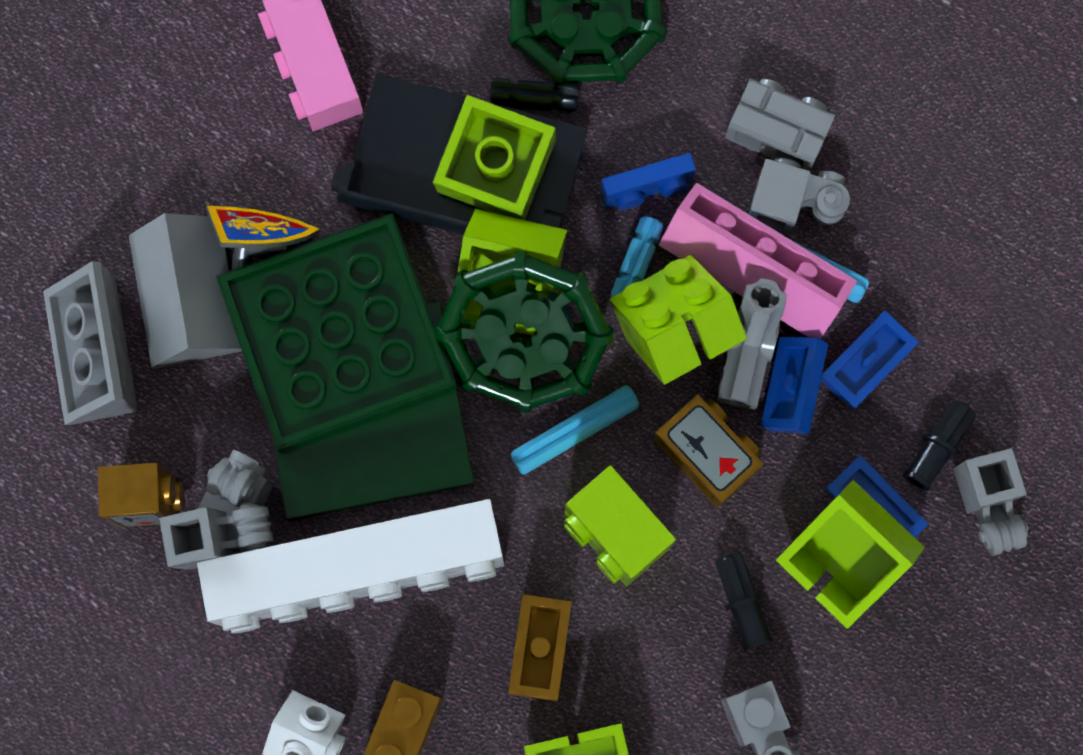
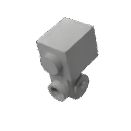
[748,158,850,236]
[953,448,1028,556]
[197,450,274,516]
[159,503,274,570]
[720,681,800,755]

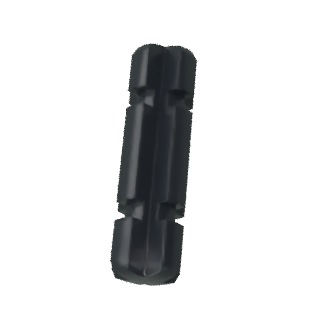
[490,77,579,112]

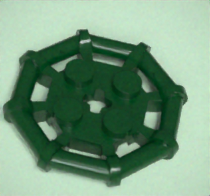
[507,0,668,86]
[434,250,614,412]

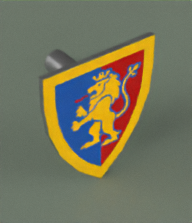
[206,206,320,271]

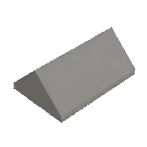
[129,213,242,369]
[43,261,138,425]

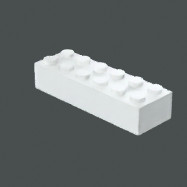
[197,499,504,634]

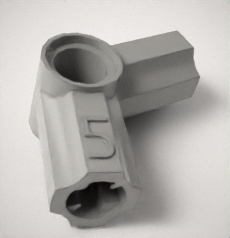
[717,278,787,410]

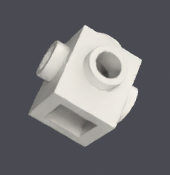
[262,690,346,755]

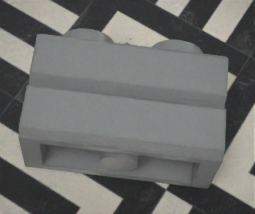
[725,78,835,171]

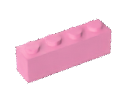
[258,0,363,132]
[659,183,857,339]

